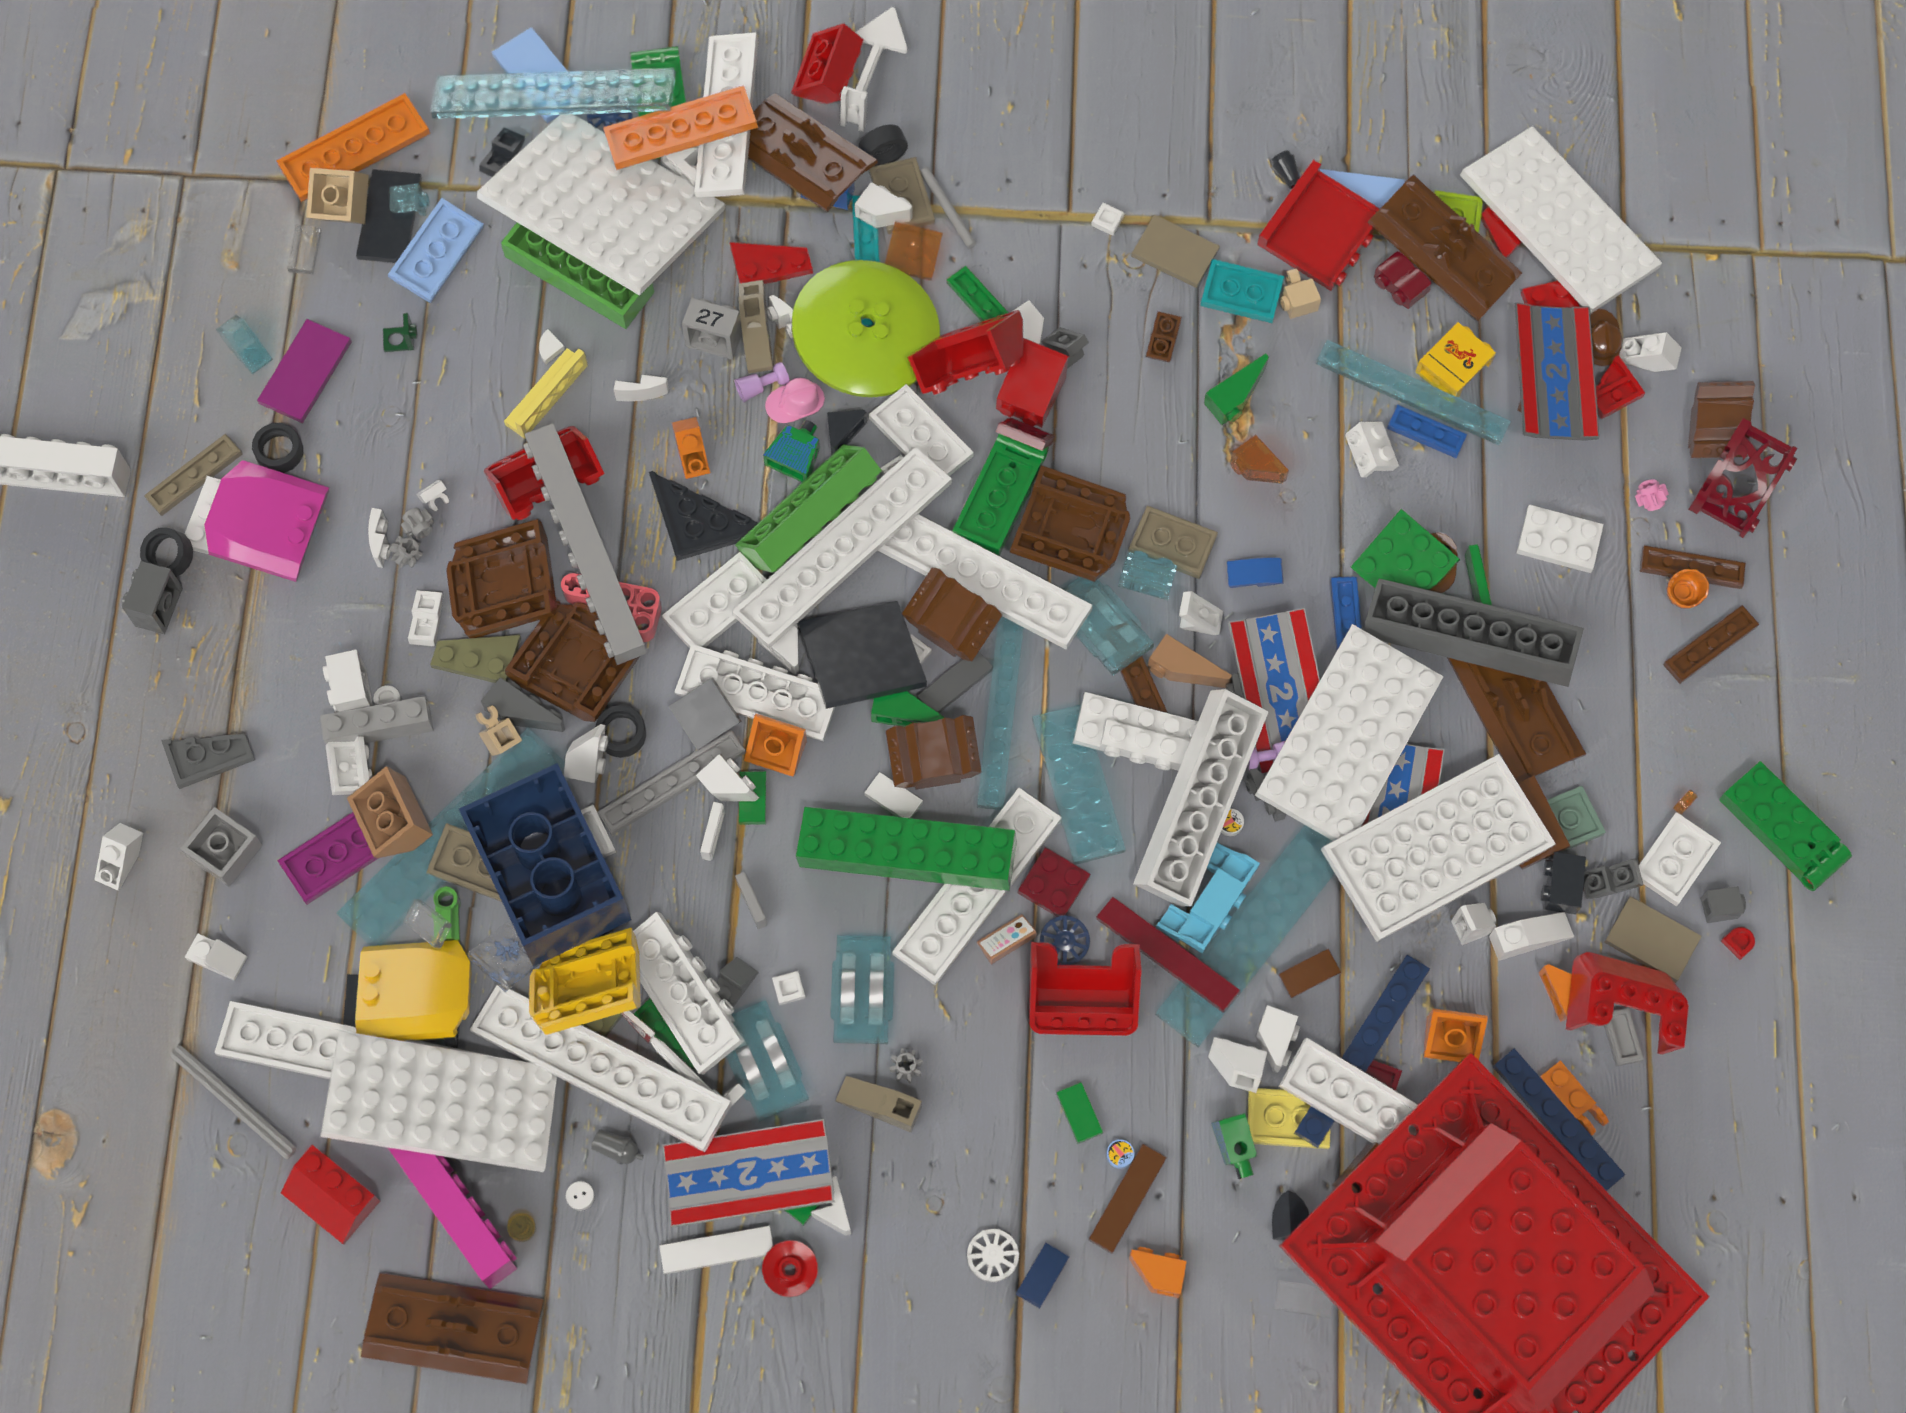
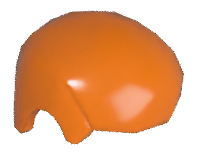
[1666,569,1709,609]

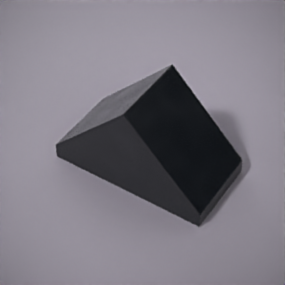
[827,409,867,456]

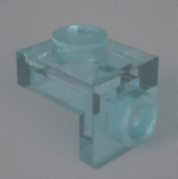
[390,183,429,216]

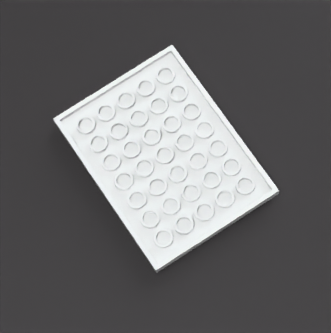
[477,110,725,296]

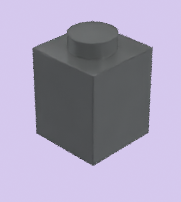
[1700,886,1746,923]

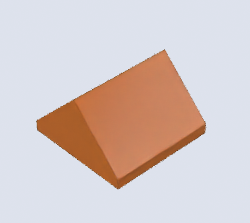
[744,714,807,777]
[1424,1009,1488,1062]

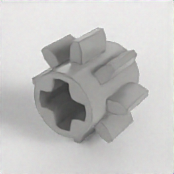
[401,508,434,540]
[388,536,423,568]
[889,1048,923,1084]

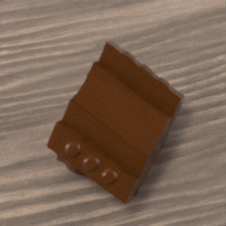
[1688,381,1755,458]
[902,567,1002,662]
[886,715,982,790]

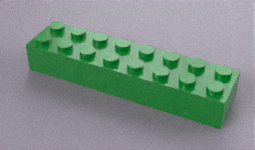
[796,807,1017,891]

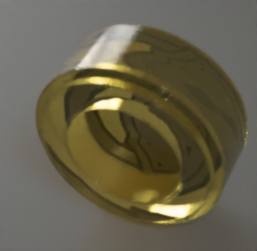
[507,1213,536,1242]

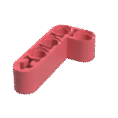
[561,573,662,642]

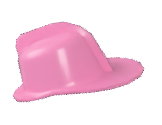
[765,378,825,423]

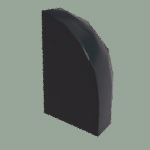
[1272,1190,1309,1241]

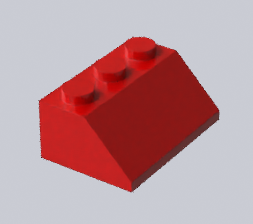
[791,23,864,104]
[281,1145,380,1245]

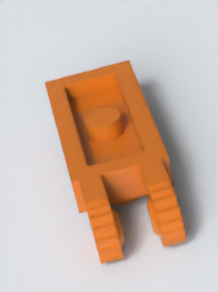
[1540,1060,1609,1136]

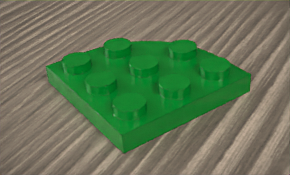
[1351,509,1461,590]

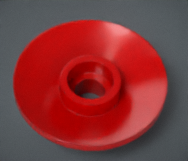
[762,1240,818,1297]

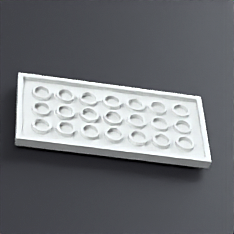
[1460,126,1662,314]
[1255,624,1443,841]
[1321,754,1556,942]
[320,1031,557,1172]

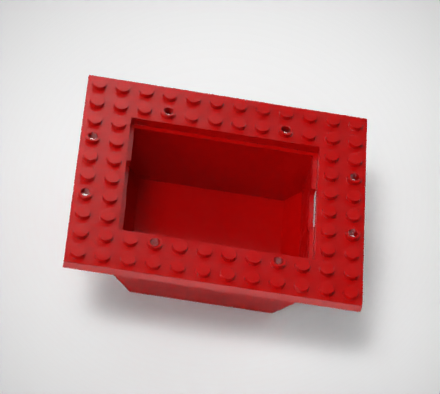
[1279,1053,1710,1413]

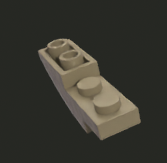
[738,280,773,373]

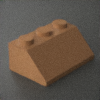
[347,766,433,858]

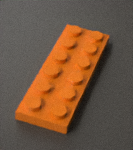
[603,85,758,170]
[276,93,430,202]

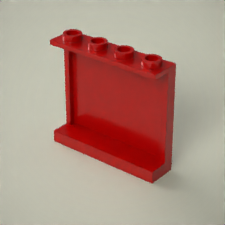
[1257,159,1380,291]

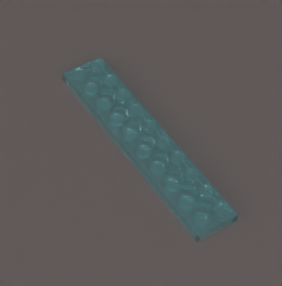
[430,68,676,119]
[336,728,565,946]
[1155,825,1335,1048]

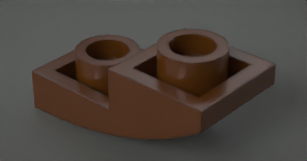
[1146,311,1182,363]
[1279,949,1342,998]

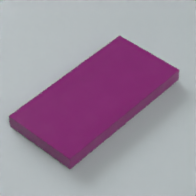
[257,319,352,424]
[277,812,379,905]

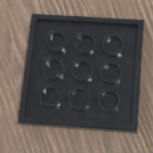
[798,601,927,709]

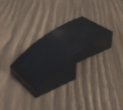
[479,127,525,177]

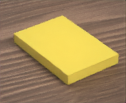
[1247,1088,1330,1149]

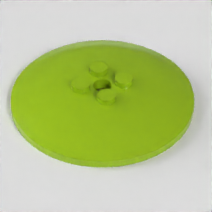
[791,260,940,397]

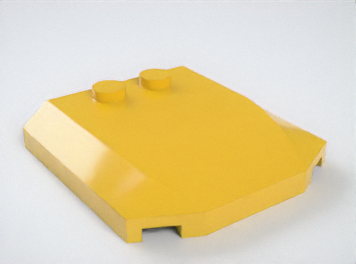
[529,928,641,1035]
[355,940,472,1041]

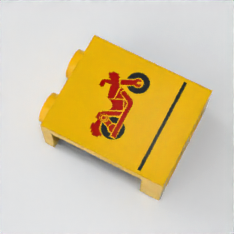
[1415,322,1496,403]

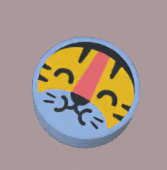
[1106,1140,1134,1169]

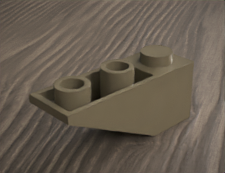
[836,1076,922,1133]

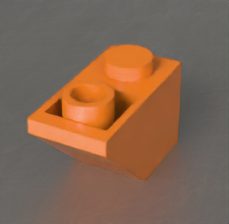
[672,417,710,479]
[1129,1247,1187,1298]

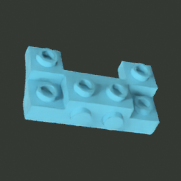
[1156,842,1260,954]

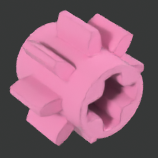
[1635,479,1669,511]

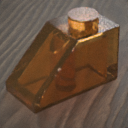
[1230,434,1289,484]

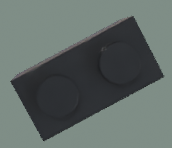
[1541,852,1586,915]

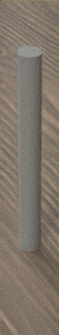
[920,167,976,249]

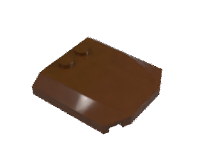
[1010,465,1130,582]
[446,519,557,639]
[505,601,640,722]

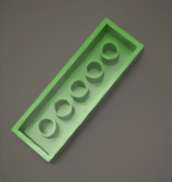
[501,222,654,329]
[735,445,882,573]

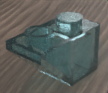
[216,315,273,374]

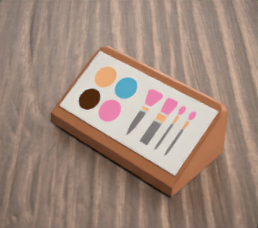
[977,914,1037,965]

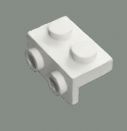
[1345,422,1399,478]
[326,736,372,795]

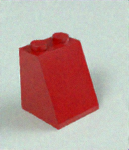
[996,338,1068,428]

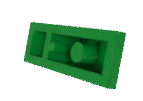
[1204,353,1269,425]
[871,691,945,727]

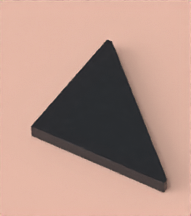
[649,471,758,561]

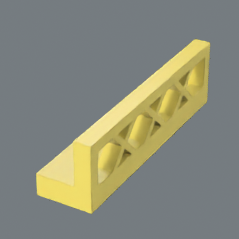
[504,348,588,439]

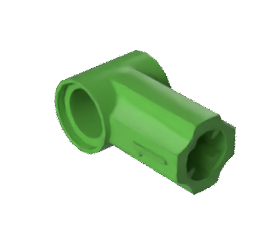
[433,887,461,941]

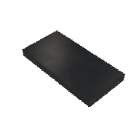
[356,169,422,263]

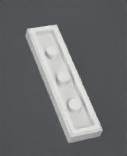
[660,1226,773,1275]

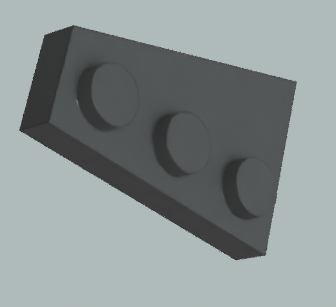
[161,734,255,789]

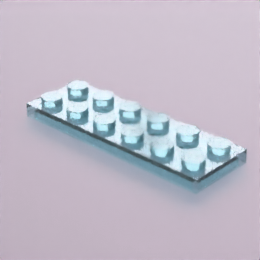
[1032,705,1126,865]

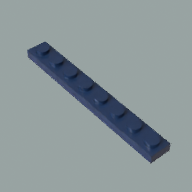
[1294,955,1430,1149]

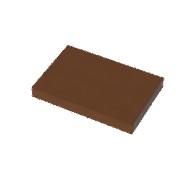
[1518,776,1570,870]

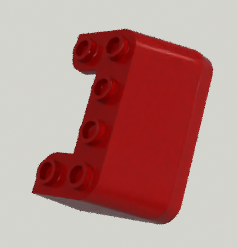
[908,310,1023,395]
[483,426,605,520]
[1029,942,1142,1036]
[1566,952,1689,1055]

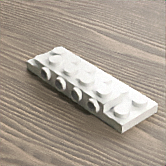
[674,644,835,742]
[1073,692,1198,771]
[633,912,744,1075]

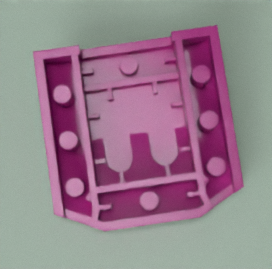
[204,460,329,582]

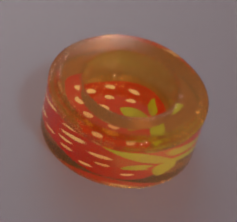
[1673,789,1698,815]

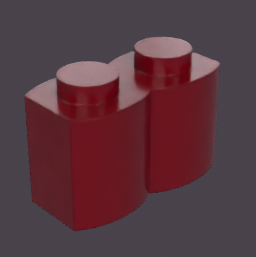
[1374,251,1432,309]

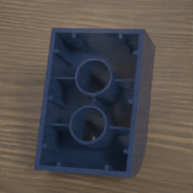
[459,763,632,967]

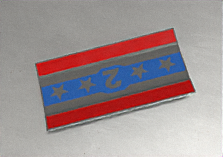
[1515,302,1600,441]

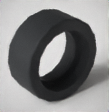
[859,124,908,167]
[252,423,303,473]
[140,527,193,577]
[595,705,647,758]

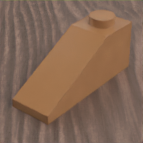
[1148,634,1232,688]

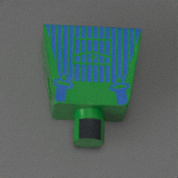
[763,420,820,482]
[1211,1113,1257,1179]

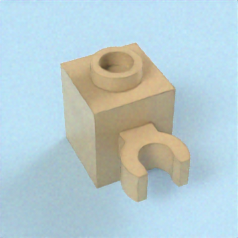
[1280,269,1321,319]
[476,705,522,756]

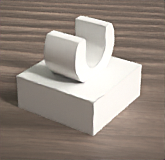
[416,480,449,511]

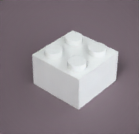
[323,649,373,713]

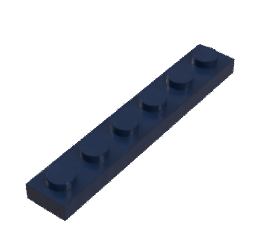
[1493,1048,1626,1191]

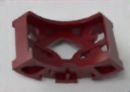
[1688,418,1798,538]

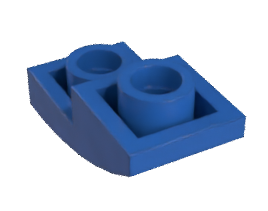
[1227,558,1284,588]

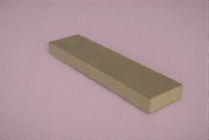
[144,434,242,516]

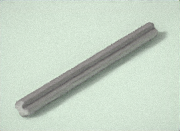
[171,1046,297,1159]

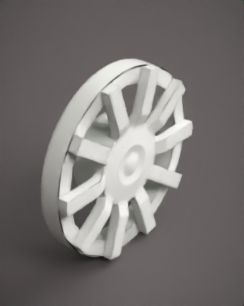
[967,1229,1019,1282]

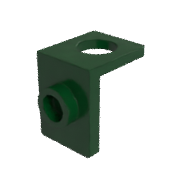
[383,313,417,352]

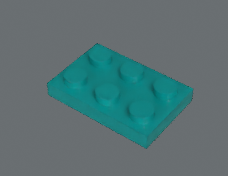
[1200,259,1284,323]

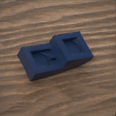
[1016,1243,1070,1309]

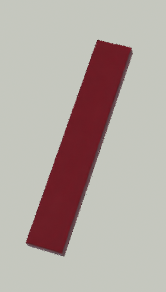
[1096,897,1240,1013]

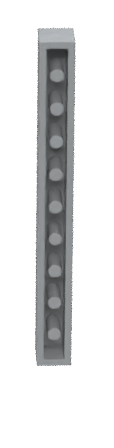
[523,423,647,665]

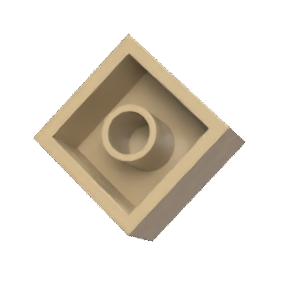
[306,168,369,224]

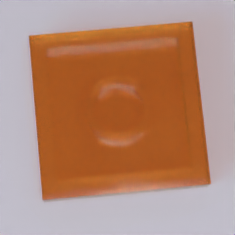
[885,222,943,281]

